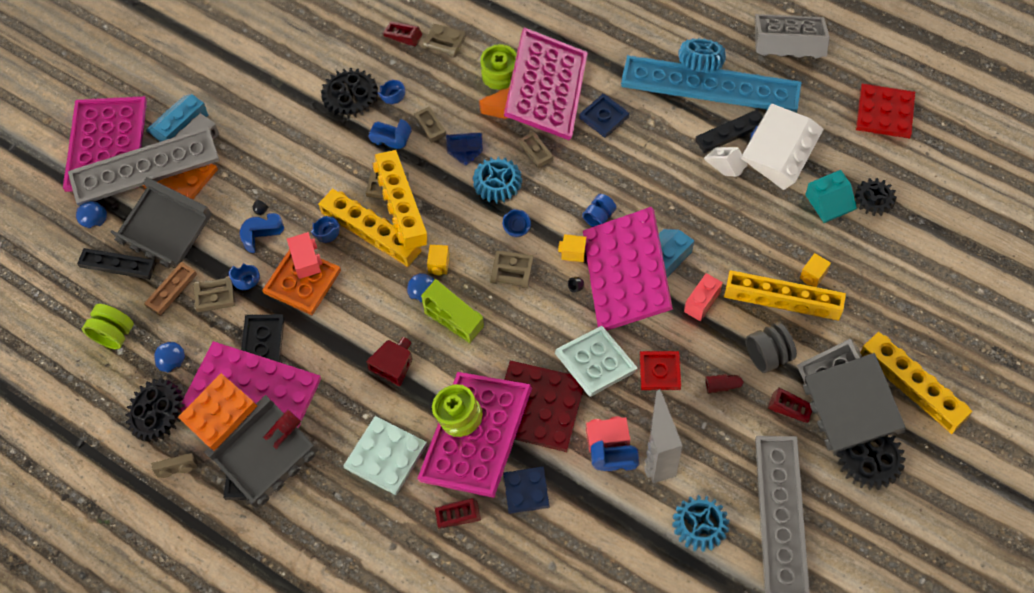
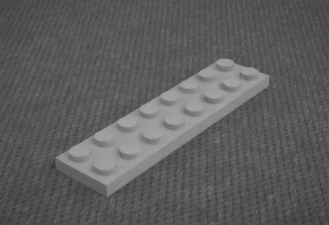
[68,126,220,206]
[755,436,809,593]

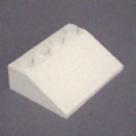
[741,104,824,190]

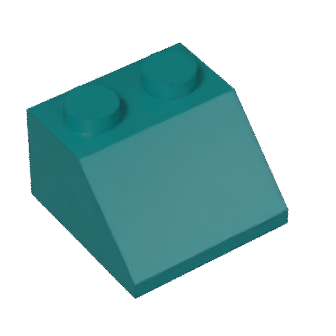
[805,170,857,223]

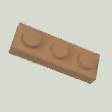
[144,262,197,316]

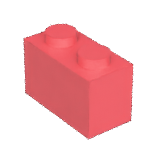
[287,232,322,279]
[684,273,723,321]
[586,416,630,453]

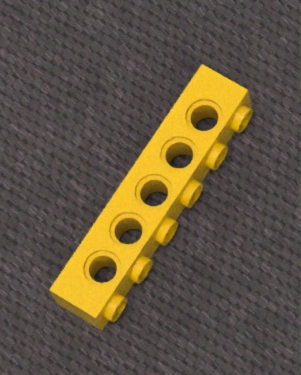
[372,150,427,250]
[318,188,422,267]
[724,270,846,321]
[860,331,973,434]

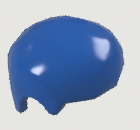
[378,80,405,104]
[76,201,107,229]
[502,209,531,238]
[311,216,340,243]
[229,263,260,290]
[407,273,434,302]
[154,341,185,373]

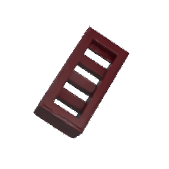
[383,21,422,47]
[768,387,812,423]
[435,498,481,529]

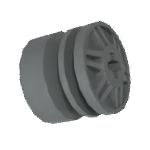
[745,322,797,373]

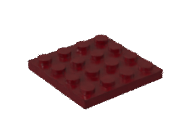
[504,360,584,452]

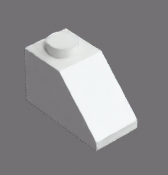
[704,147,748,177]

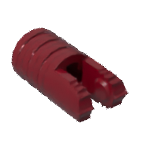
[705,374,744,394]
[263,409,301,449]

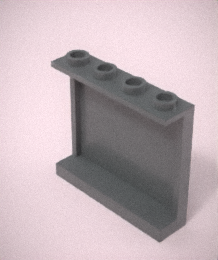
[111,177,213,268]
[802,353,906,456]
[204,395,318,508]

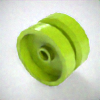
[480,44,517,90]
[82,304,134,349]
[432,384,483,437]

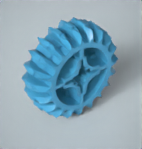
[678,38,726,73]
[473,156,522,204]
[672,495,730,552]

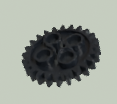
[321,68,379,119]
[125,378,185,443]
[836,435,906,490]

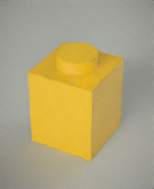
[558,234,586,262]
[427,244,450,275]
[800,253,831,287]

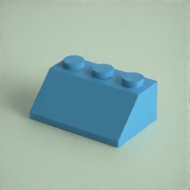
[146,94,209,142]
[659,229,694,278]

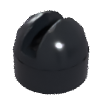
[252,199,269,215]
[568,277,584,293]

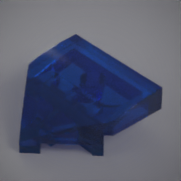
[446,132,483,166]

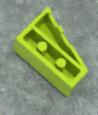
[421,279,484,343]

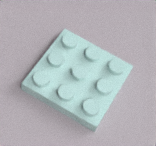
[555,326,638,397]
[343,416,427,495]

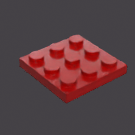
[856,84,915,139]

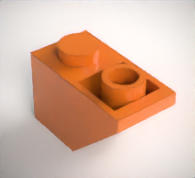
[479,87,510,119]

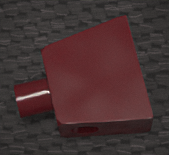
[366,337,413,387]

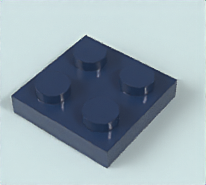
[579,93,630,138]
[503,467,550,514]

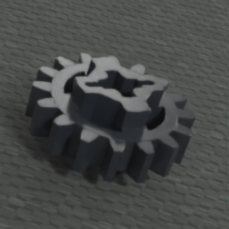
[854,178,897,216]

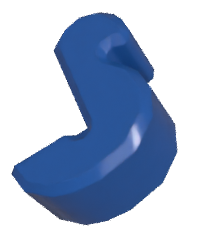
[368,119,412,149]
[240,213,284,253]
[591,440,639,471]

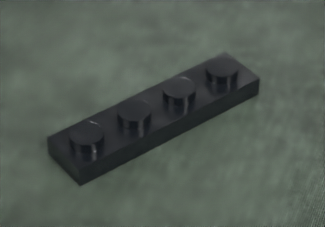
[695,109,763,153]
[77,248,156,280]

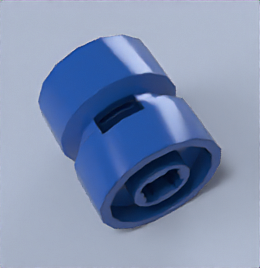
[582,194,617,227]

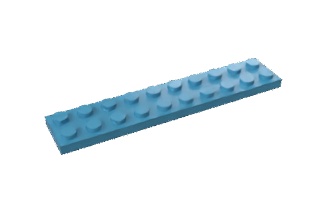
[621,55,801,113]

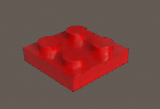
[639,351,681,390]

